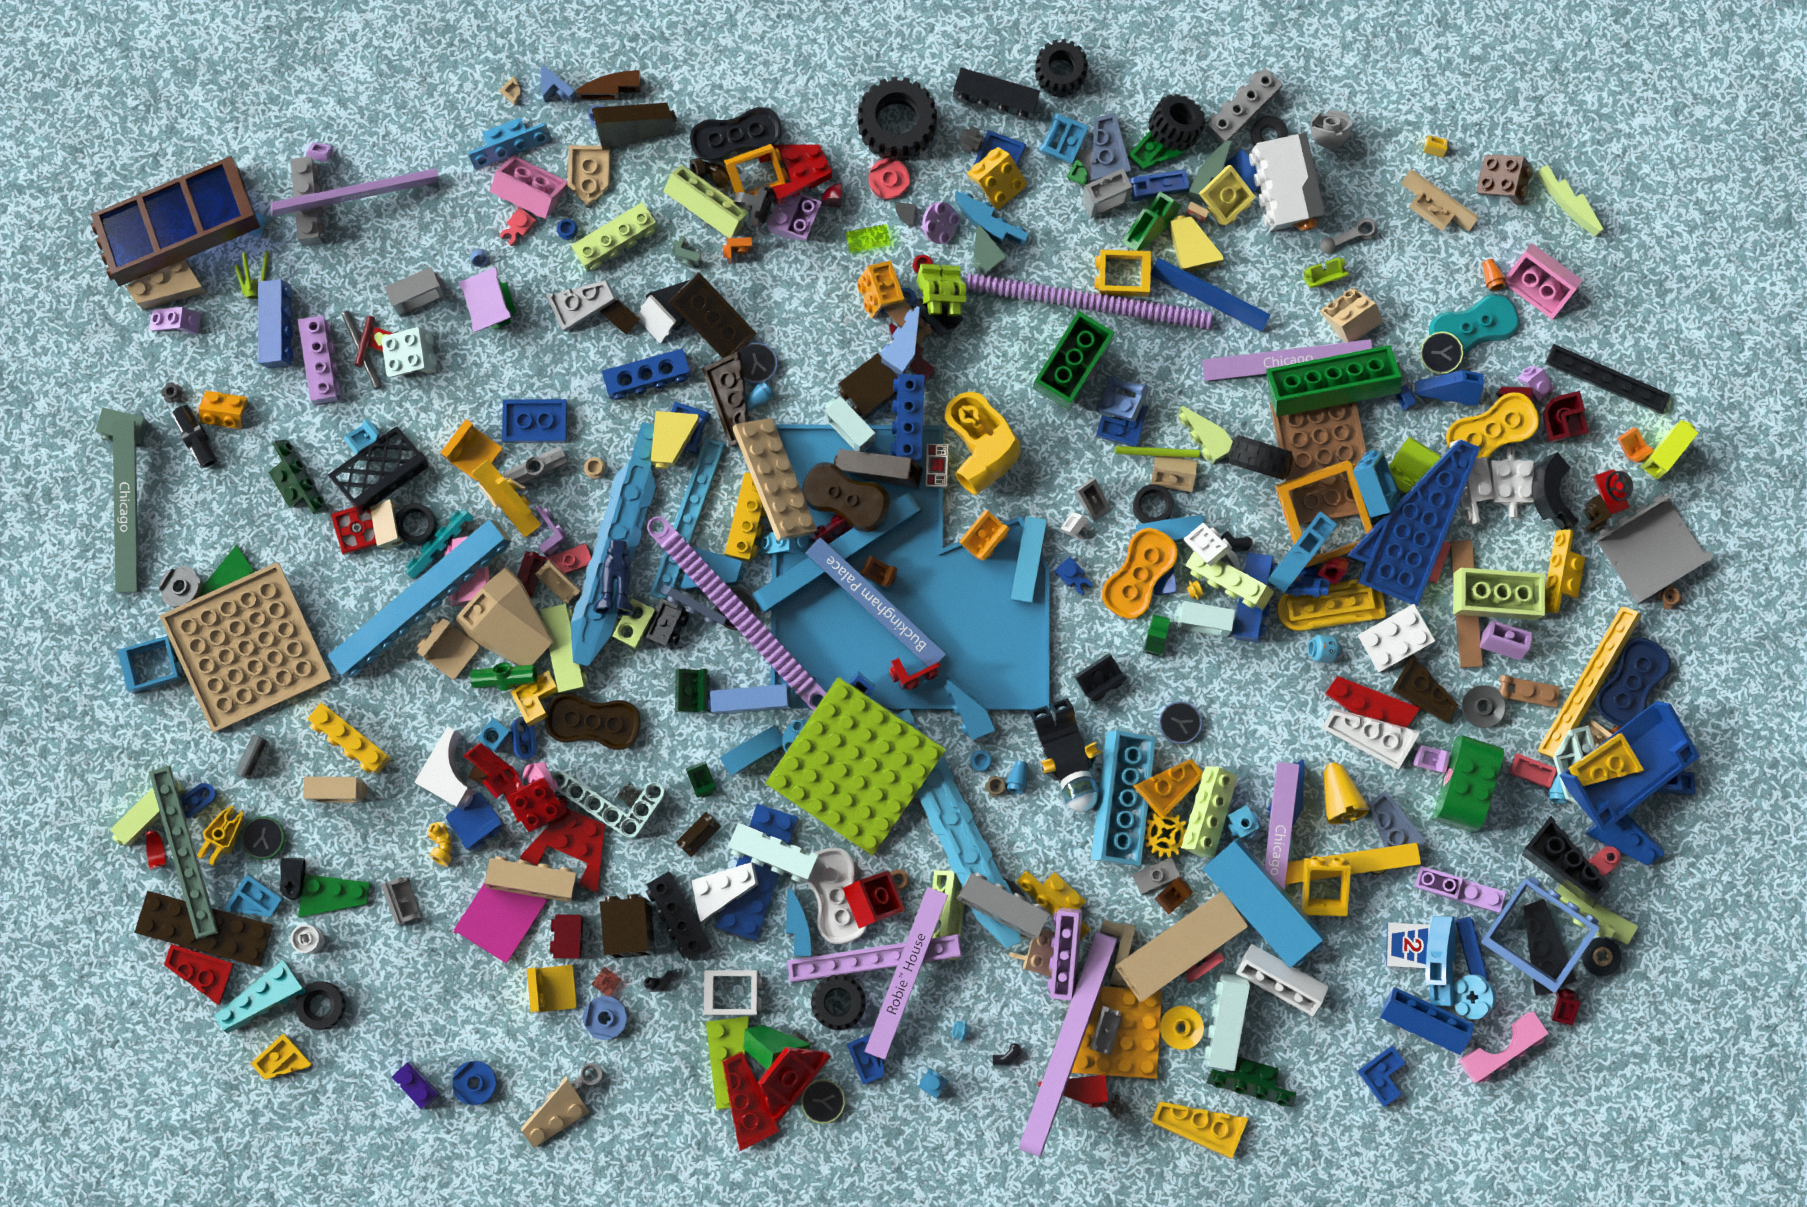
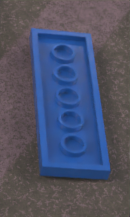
[715,804,798,941]

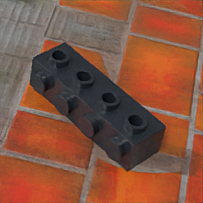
[953,67,1040,121]
[645,871,713,961]

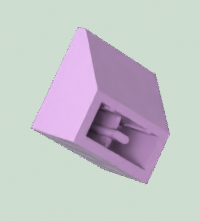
[767,194,822,241]

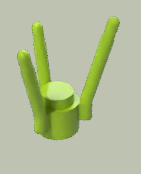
[235,251,269,299]

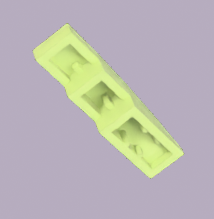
[1537,165,1603,237]

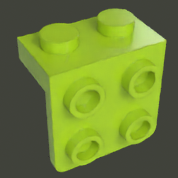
[1389,437,1442,494]

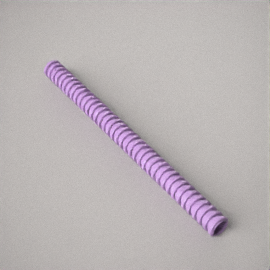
[966,272,1213,330]

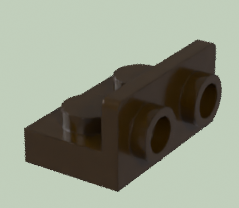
[1583,494,1612,534]

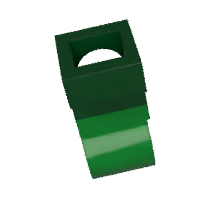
[1143,614,1170,657]

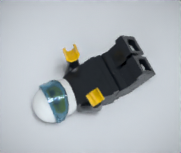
[1029,698,1101,812]

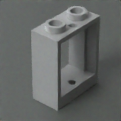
[1082,169,1132,219]
[384,267,447,317]

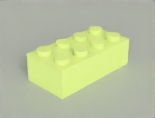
[1453,568,1545,620]

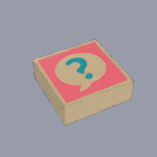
[1186,202,1209,223]

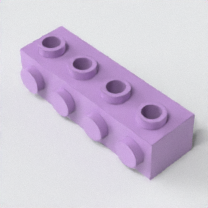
[298,315,342,405]
[1048,908,1083,1001]

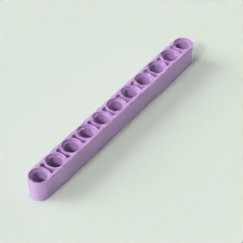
[1019,932,1118,1157]

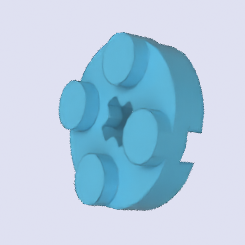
[1454,974,1496,1019]

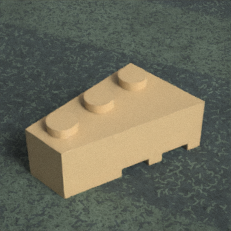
[126,259,207,310]

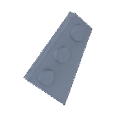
[1090,113,1131,183]
[660,585,727,626]
[1368,790,1426,848]

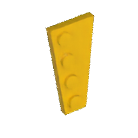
[1150,1101,1248,1159]

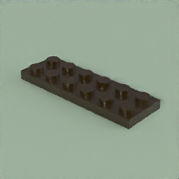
[134,891,273,967]

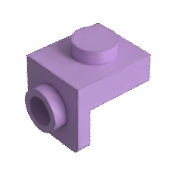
[1517,366,1554,402]
[1413,744,1450,773]

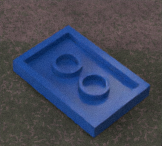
[502,399,567,443]

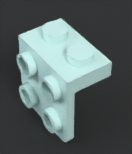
[382,327,437,377]

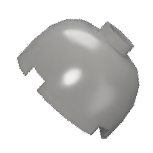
[1310,110,1353,150]

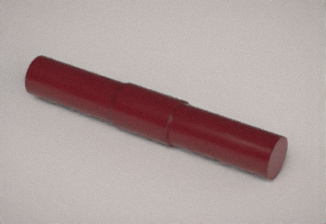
[354,316,375,368]

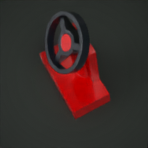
[1593,469,1633,515]

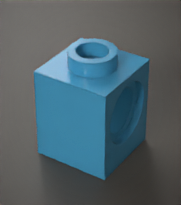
[477,718,511,753]

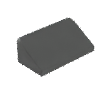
[235,734,267,779]

